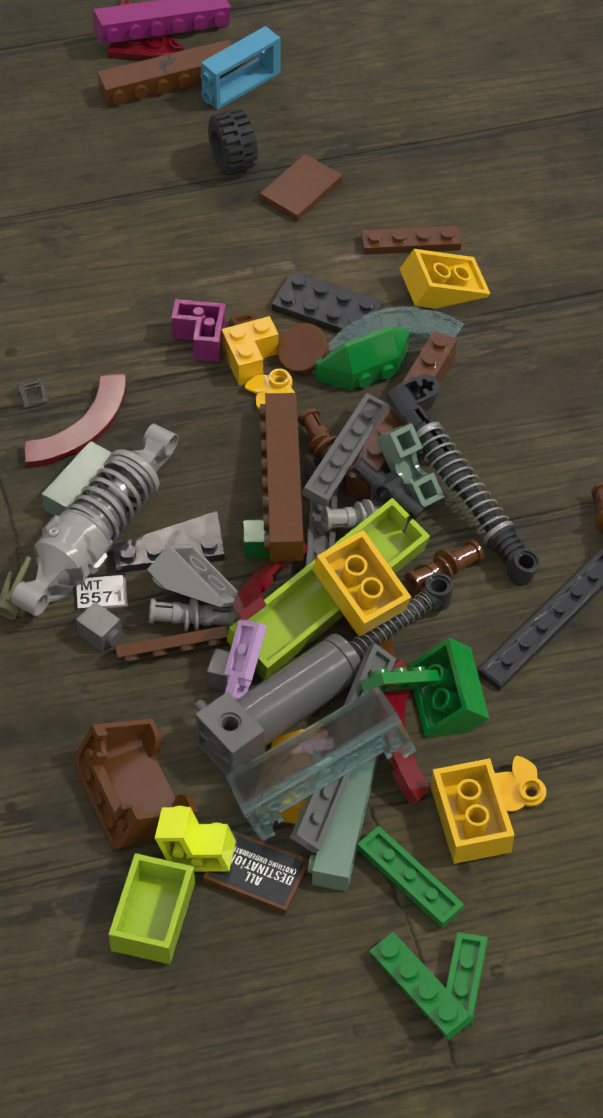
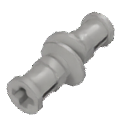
[321,499,381,531]
[149,597,235,632]

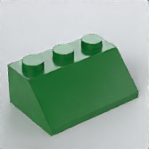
[407,638,489,738]

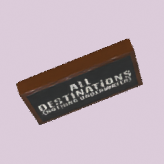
[203,829,309,915]

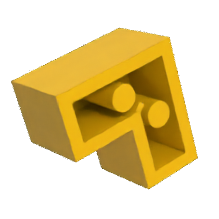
[222,316,278,386]

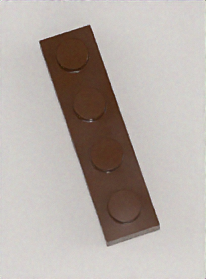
[361,226,461,255]
[114,626,228,662]

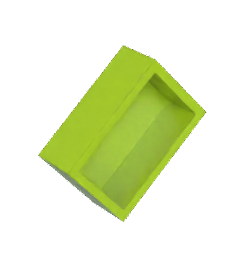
[109,853,195,964]

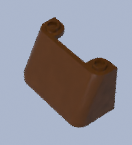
[75,718,198,849]

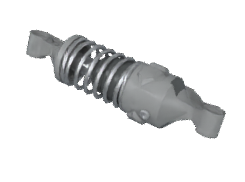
[11,424,179,616]

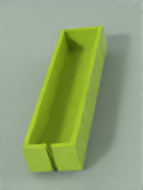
[226,498,430,680]

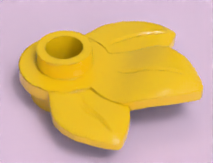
[245,369,295,409]
[495,756,546,812]

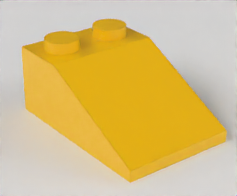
[400,249,490,309]

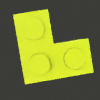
[155,806,236,872]

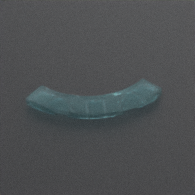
[329,306,464,352]

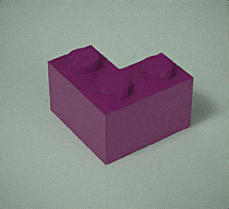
[171,299,226,362]

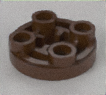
[278,323,331,376]

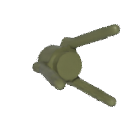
[0,557,31,620]

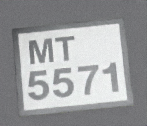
[74,573,128,611]

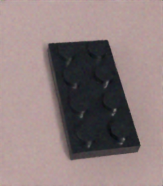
[272,270,383,339]

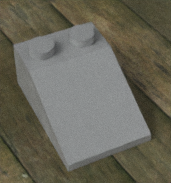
[147,544,238,607]

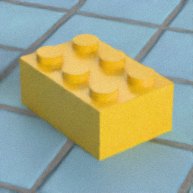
[312,530,411,637]
[431,758,515,864]

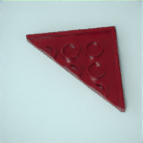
[107,0,184,61]

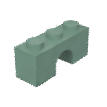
[376,423,444,507]

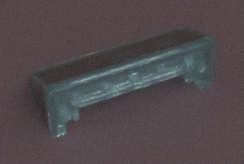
[225,686,417,842]

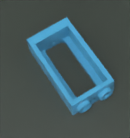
[201,26,281,110]

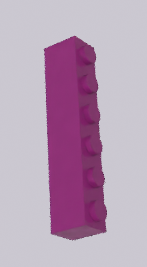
[92,0,231,44]

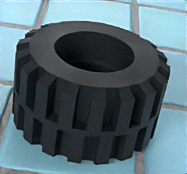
[208,108,258,174]

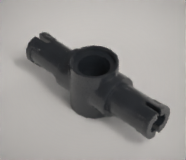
[351,457,425,520]

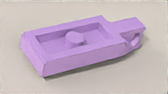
[224,619,267,700]

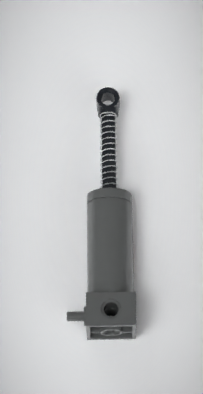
[194,573,453,783]

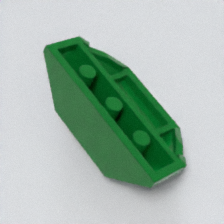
[315,326,409,391]

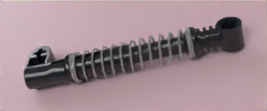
[385,374,540,586]

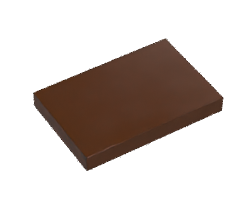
[260,154,342,221]

